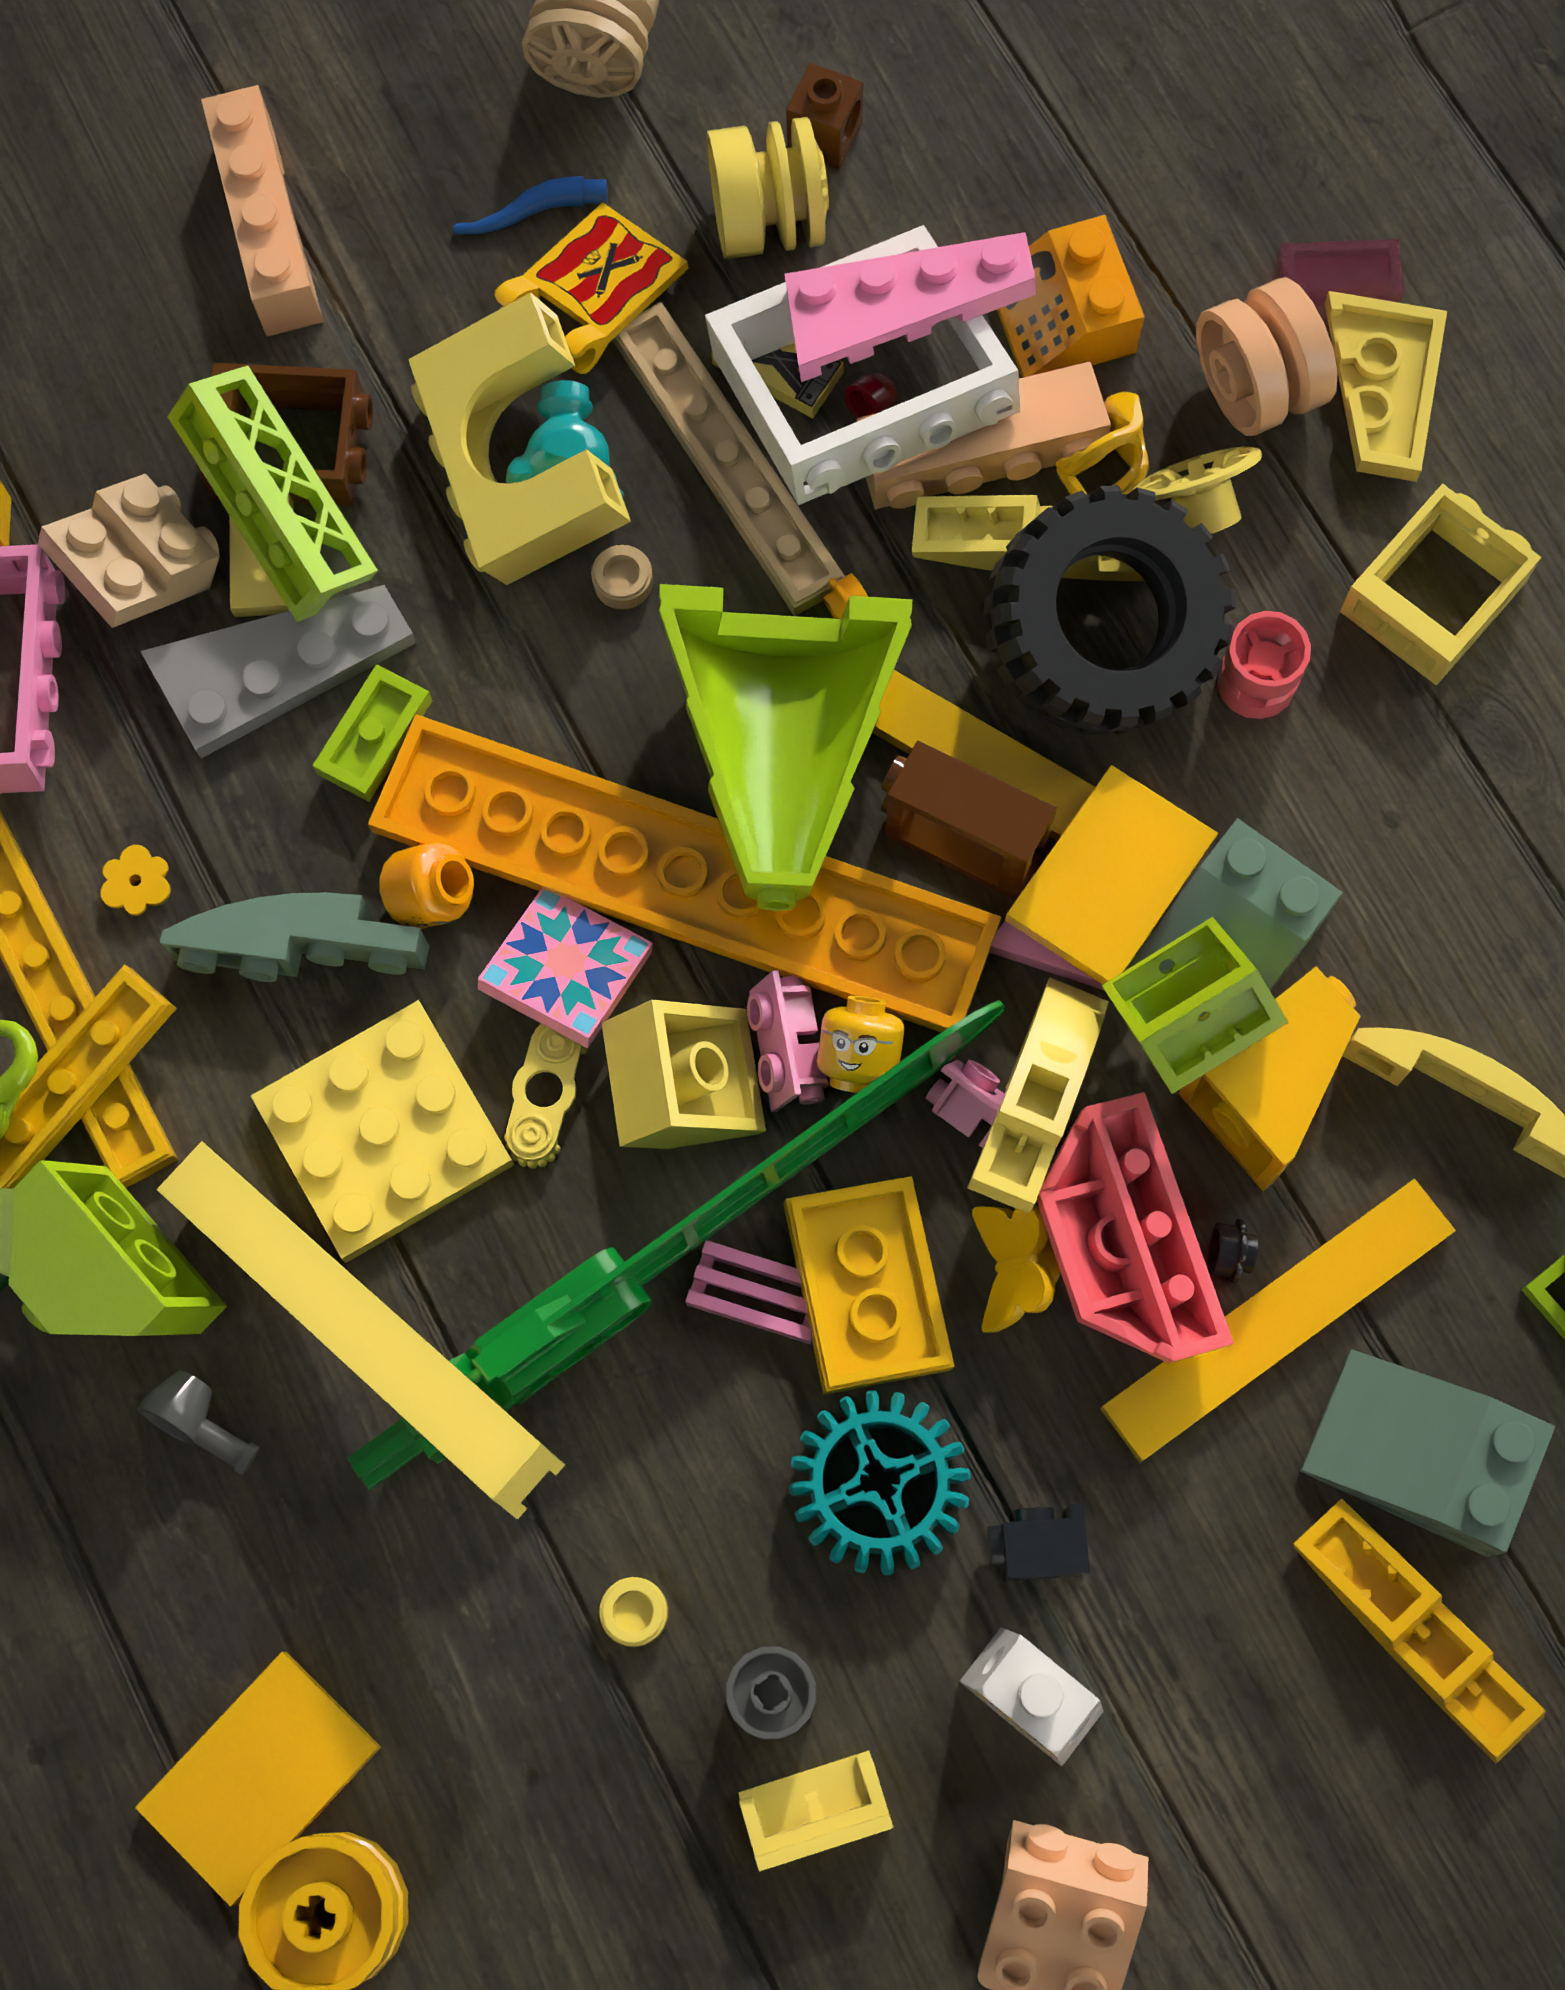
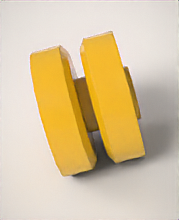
[239,1832,408,1990]

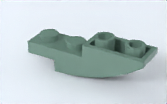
[160,892,429,982]

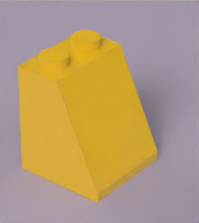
[1178,966,1361,1191]

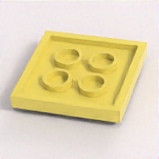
[251,1000,514,1263]

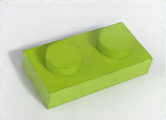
[312,664,433,802]

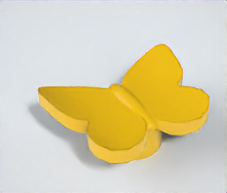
[972,1205,1061,1333]

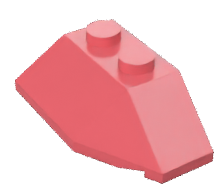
[1036,1092,1234,1364]

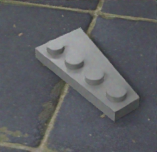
[141,585,416,758]

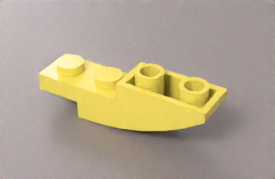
[967,978,1109,1214]

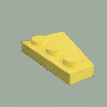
[1325,291,1447,482]

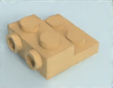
[38,473,220,628]

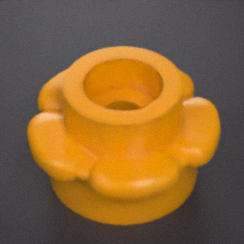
[823,573,868,619]

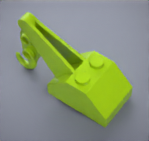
[0,1020,227,1336]

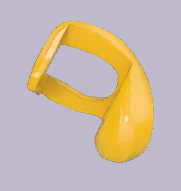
[1055,392,1149,495]

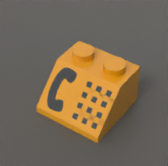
[996,215,1145,378]

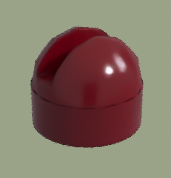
[844,373,898,419]

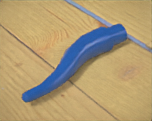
[452,176,608,235]

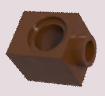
[786,62,863,170]

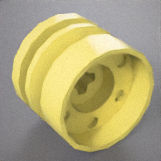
[707,117,829,259]

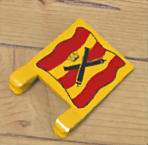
[494,202,689,374]

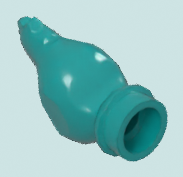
[506,381,624,498]

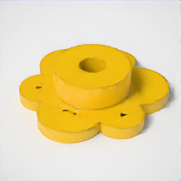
[101,845,171,916]

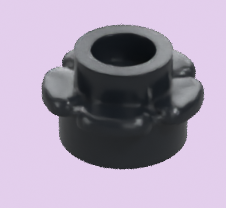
[1207,1219,1258,1284]

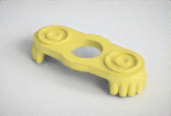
[504,1024,587,1169]

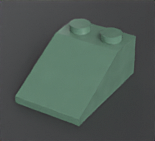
[1126,818,1343,1017]
[1300,1349,1556,1557]

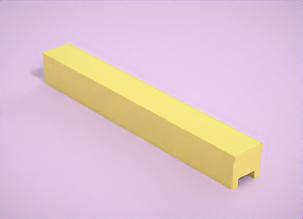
[156,1141,565,1520]

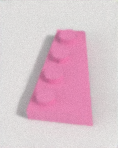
[784,232,1036,382]

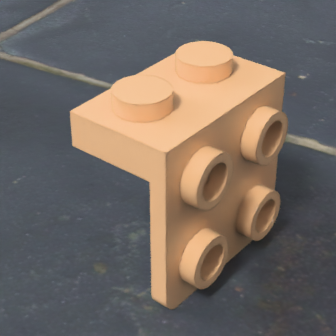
[978,1820,1148,1990]

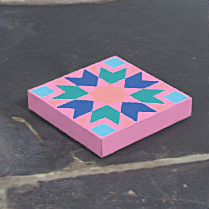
[478,889,653,1049]

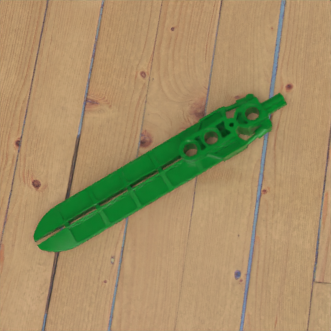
[347,1000,1005,1490]

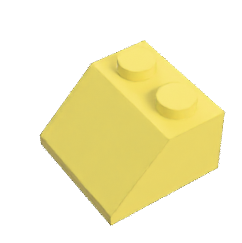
[602,1000,766,1149]

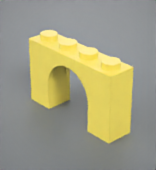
[408,293,631,585]

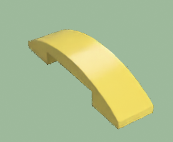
[1342,1027,1565,1178]

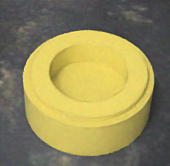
[599,1577,668,1647]

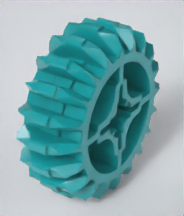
[789,1391,971,1576]

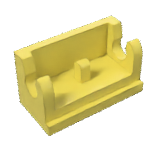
[739,1751,893,1871]

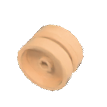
[1196,277,1338,436]

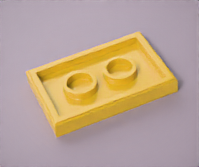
[1005,765,1218,984]
[783,1176,955,1395]
[135,1651,381,1906]

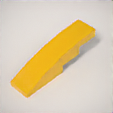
[1293,1499,1546,1764]

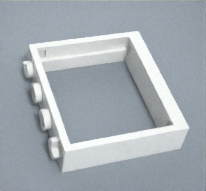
[705,225,1021,505]

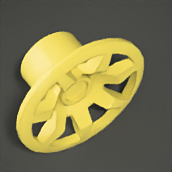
[1132,447,1262,534]

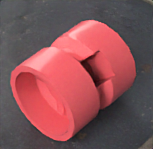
[1217,611,1311,719]

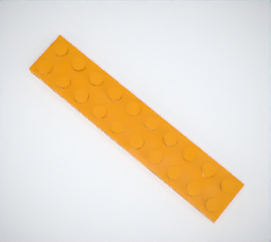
[368,714,1001,1032]

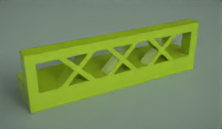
[167,366,378,622]

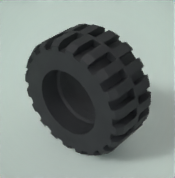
[983,485,1236,735]

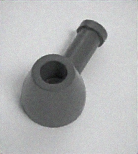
[137,1370,260,1476]

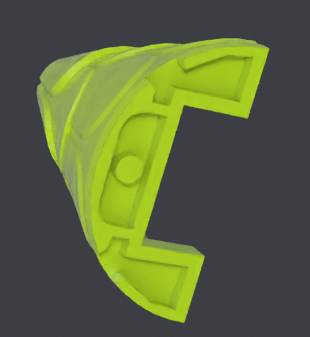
[659,584,912,911]

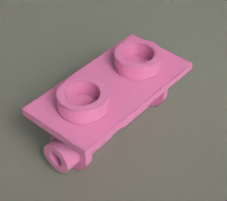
[747,971,829,1112]
[925,1060,1004,1148]

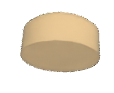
[591,545,653,609]

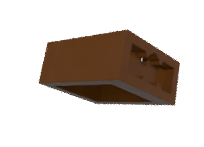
[198,363,373,506]
[880,740,1057,900]

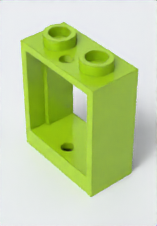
[1102,917,1289,1094]

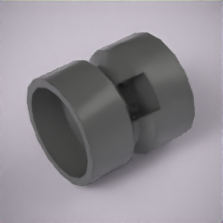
[726,1646,816,1739]

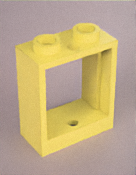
[1340,483,1542,686]

